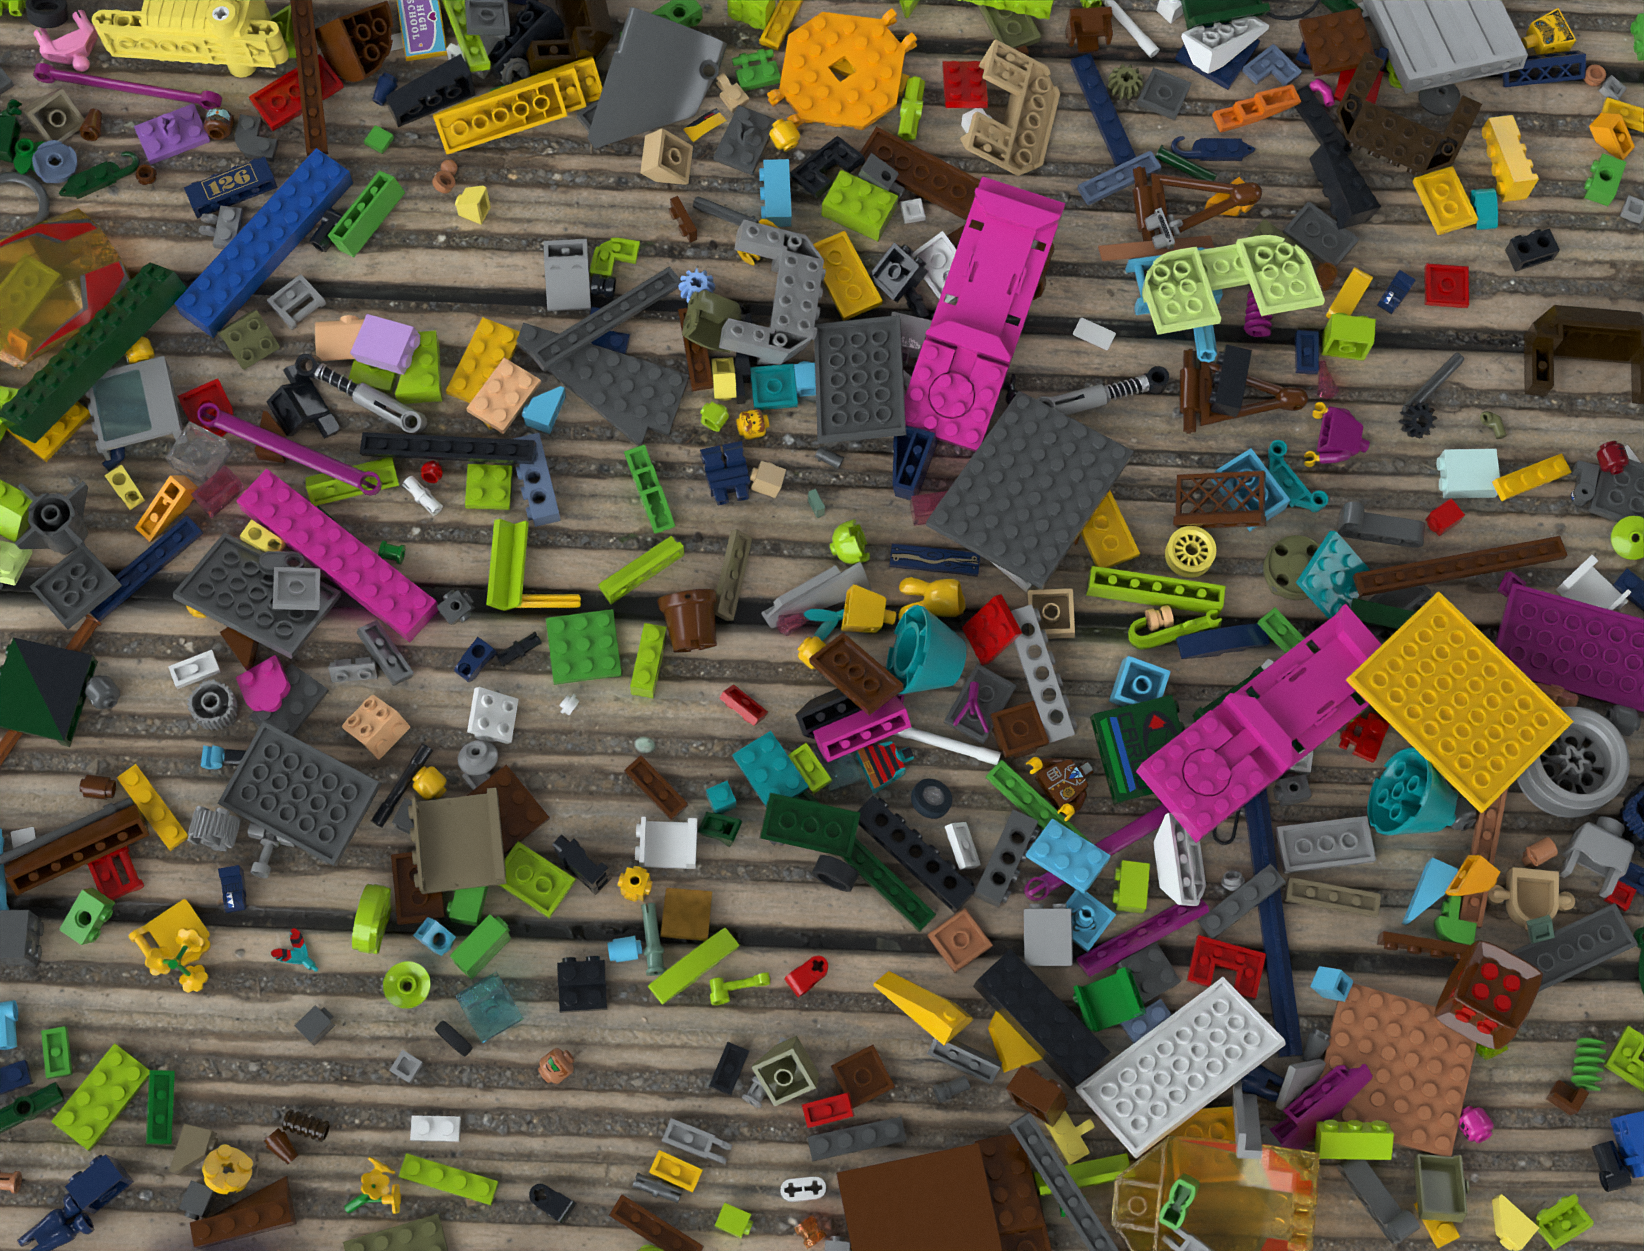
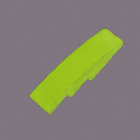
[648,928,740,1005]

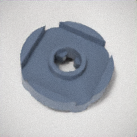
[32,140,78,183]

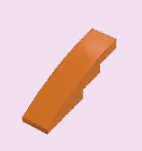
[1212,84,1301,133]

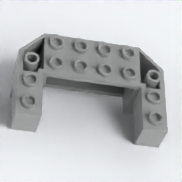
[719,220,826,365]

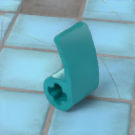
[1470,188,1498,230]

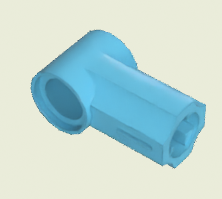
[0,1000,19,1050]

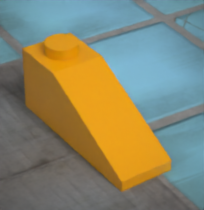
[135,475,200,542]

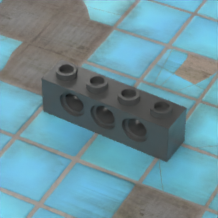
[973,809,1040,908]

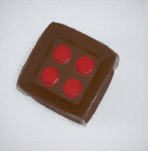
[1434,940,1543,1050]

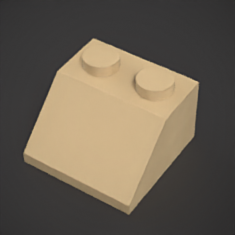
[640,128,693,185]

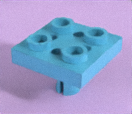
[1065,889,1116,952]

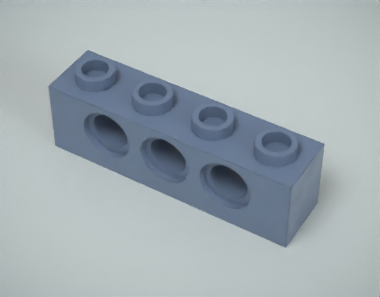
[514,433,561,527]

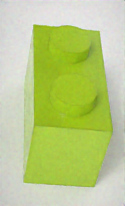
[1112,860,1150,914]

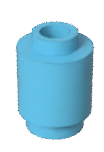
[607,936,642,963]

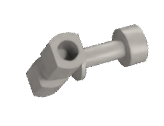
[247,822,295,878]

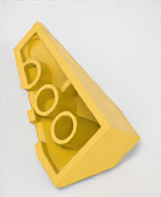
[873,971,974,1046]

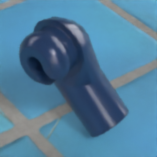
[102,439,125,471]

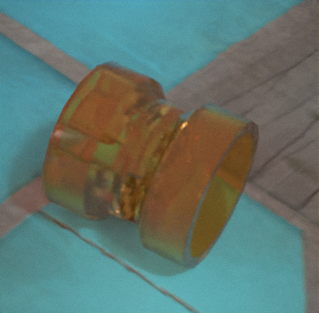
[1315,262,1338,291]
[794,1215,827,1250]

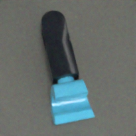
[201,745,246,769]

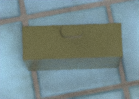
[1414,1154,1470,1223]

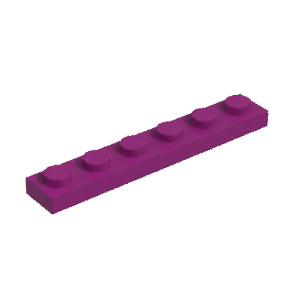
[1076,899,1210,977]

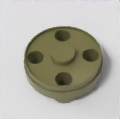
[1263,535,1320,600]

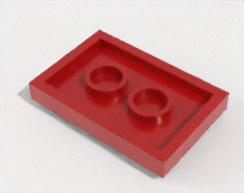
[942,61,988,108]
[962,594,1022,666]

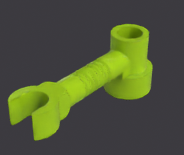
[709,972,770,1005]

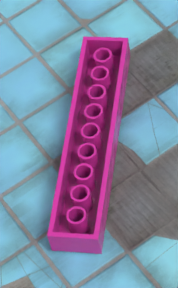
[236,468,439,643]

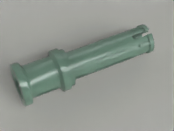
[641,903,667,976]

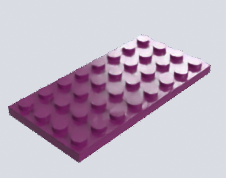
[1495,583,1644,713]

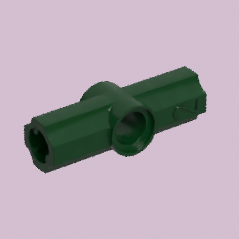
[0,1082,65,1134]

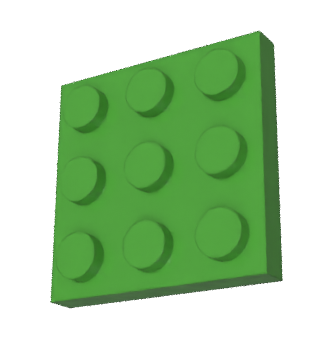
[546,609,622,685]

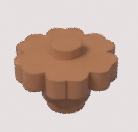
[1536,682,1579,708]

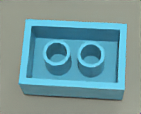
[1211,448,1290,532]

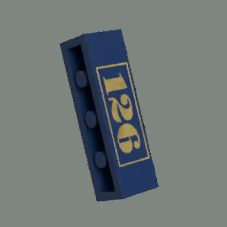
[184,157,278,219]

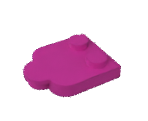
[236,655,291,712]

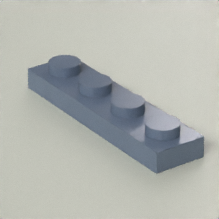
[1077,150,1161,206]

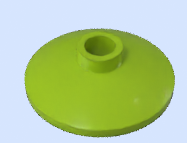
[1611,516,1644,560]
[383,961,431,1009]

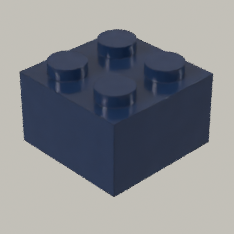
[65,1154,134,1214]

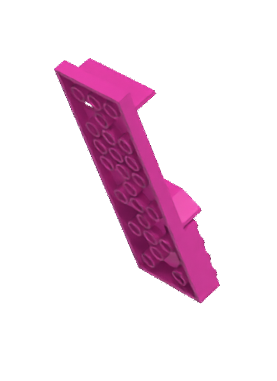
[905,176,1065,452]

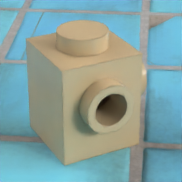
[749,461,786,498]

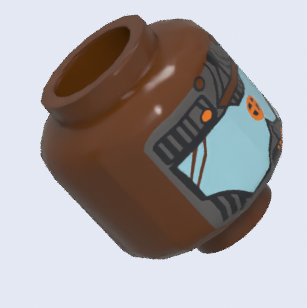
[204,107,234,140]

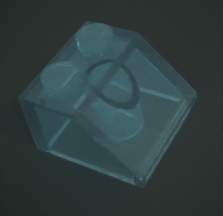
[455,971,524,1044]

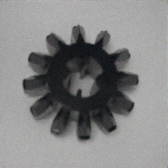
[1398,401,1438,439]

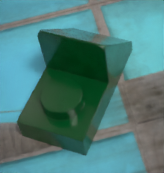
[697,811,743,847]

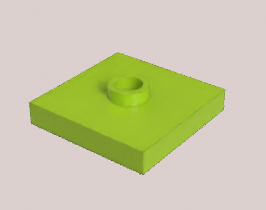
[348,359,397,394]

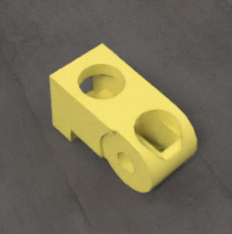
[104,465,145,510]
[240,519,286,553]

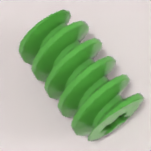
[1571,1038,1607,1091]

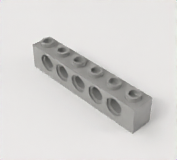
[1011,604,1077,743]

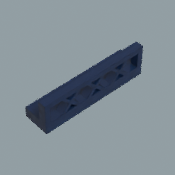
[1503,50,1586,87]

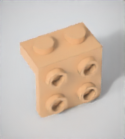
[342,695,410,760]

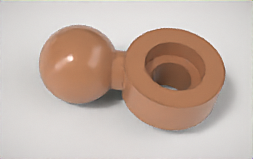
[432,159,458,193]

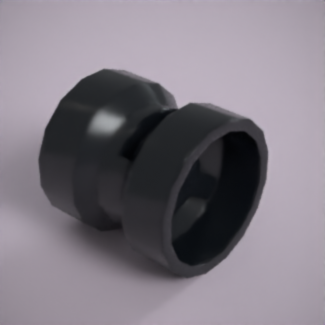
[591,274,616,298]

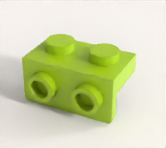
[1536,1193,1594,1250]

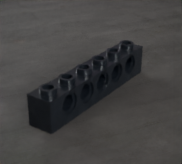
[857,796,976,913]

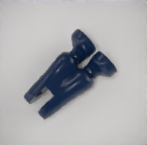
[1241,1064,1284,1103]
[17,1193,95,1251]

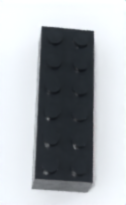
[973,949,1111,1090]

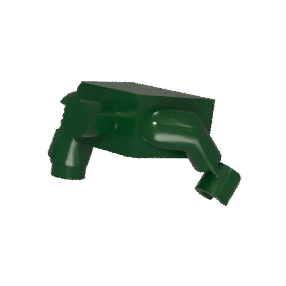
[0,99,22,163]

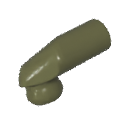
[1480,411,1507,439]

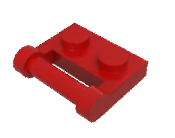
[87,845,144,901]

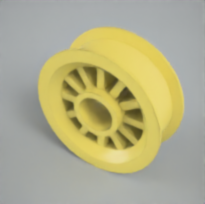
[1165,526,1216,578]

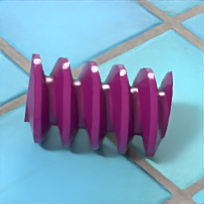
[1244,290,1273,337]

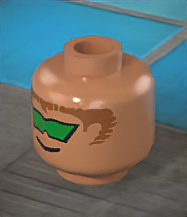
[538,1048,575,1084]

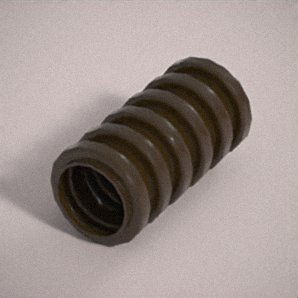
[282,1109,330,1142]

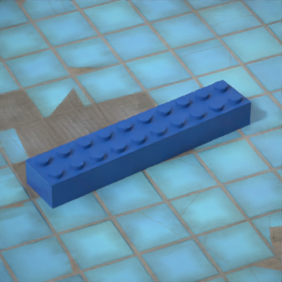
[174,148,353,338]

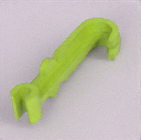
[1128,609,1222,650]

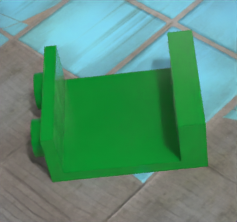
[1073,967,1147,1033]

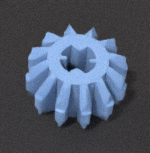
[678,268,715,303]

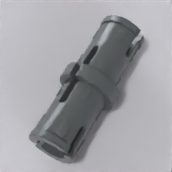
[632,1173,683,1204]

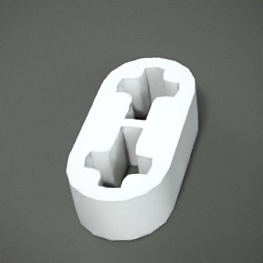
[780,1177,826,1202]

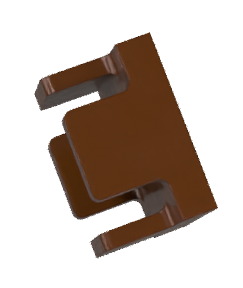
[1065,7,1113,52]
[990,700,1049,759]

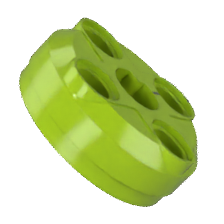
[352,884,391,954]

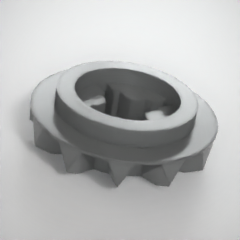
[500,57,531,86]

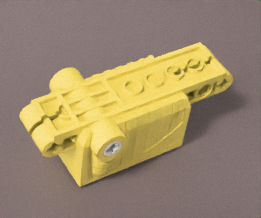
[92,0,289,78]

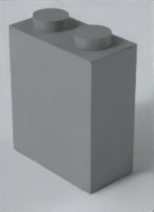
[1024,904,1073,966]

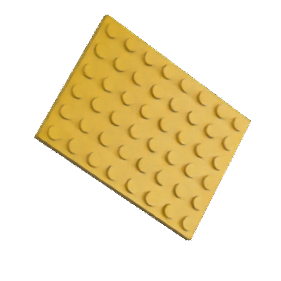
[1346,591,1574,813]

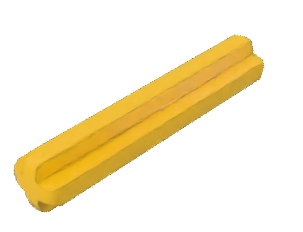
[516,594,581,608]

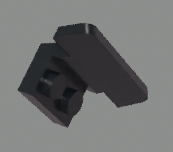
[266,365,339,439]

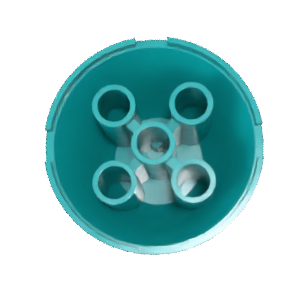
[1367,748,1458,836]

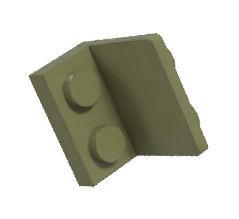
[217,309,280,370]

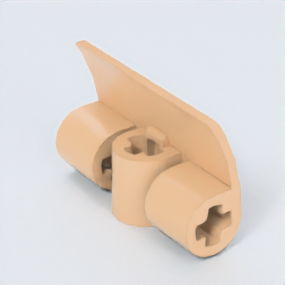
[315,315,364,361]

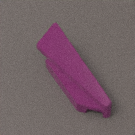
[1269,1064,1373,1158]

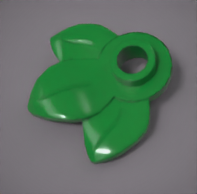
[13,138,44,175]

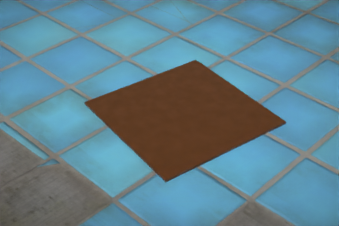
[836,1143,1003,1251]

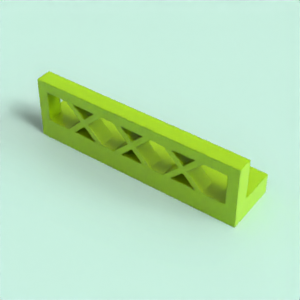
[598,536,684,604]
[1033,1153,1135,1197]

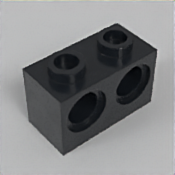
[1505,228,1560,272]

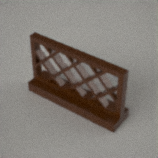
[1173,471,1267,529]

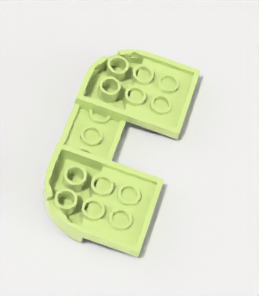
[1142,235,1325,335]

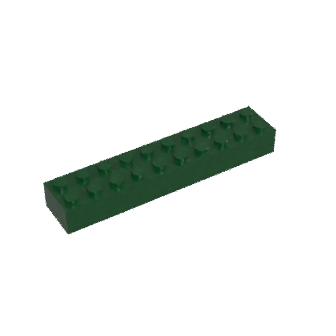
[0,262,187,443]

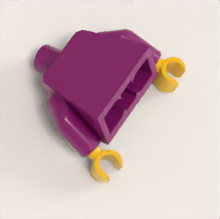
[1304,402,1370,467]

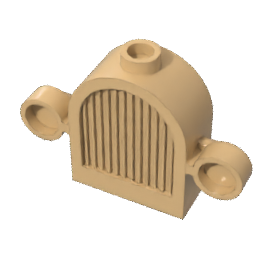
[1487,867,1575,932]

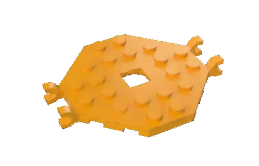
[767,8,917,130]

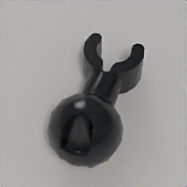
[1003,374,1018,405]

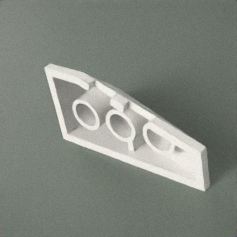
[1181,16,1269,74]

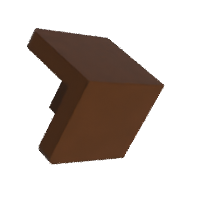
[1546,1080,1589,1116]

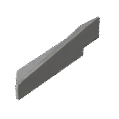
[761,562,871,628]

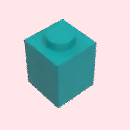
[706,781,736,815]

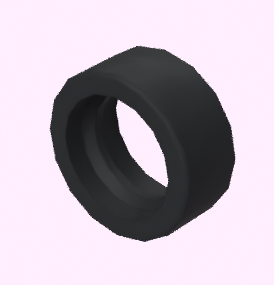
[26,0,68,28]
[812,855,859,892]

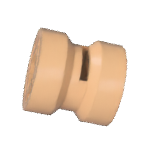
[1145,605,1174,632]

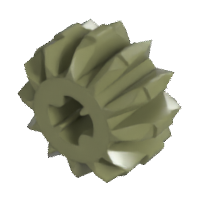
[1108,63,1143,100]

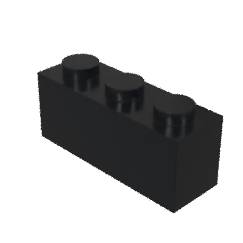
[1209,344,1252,417]

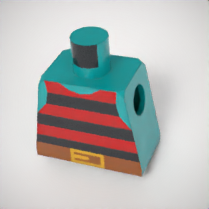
[856,741,914,794]

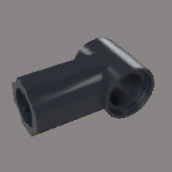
[309,208,343,252]
[1592,1140,1632,1192]

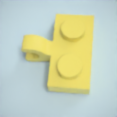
[1044,1111,1095,1165]

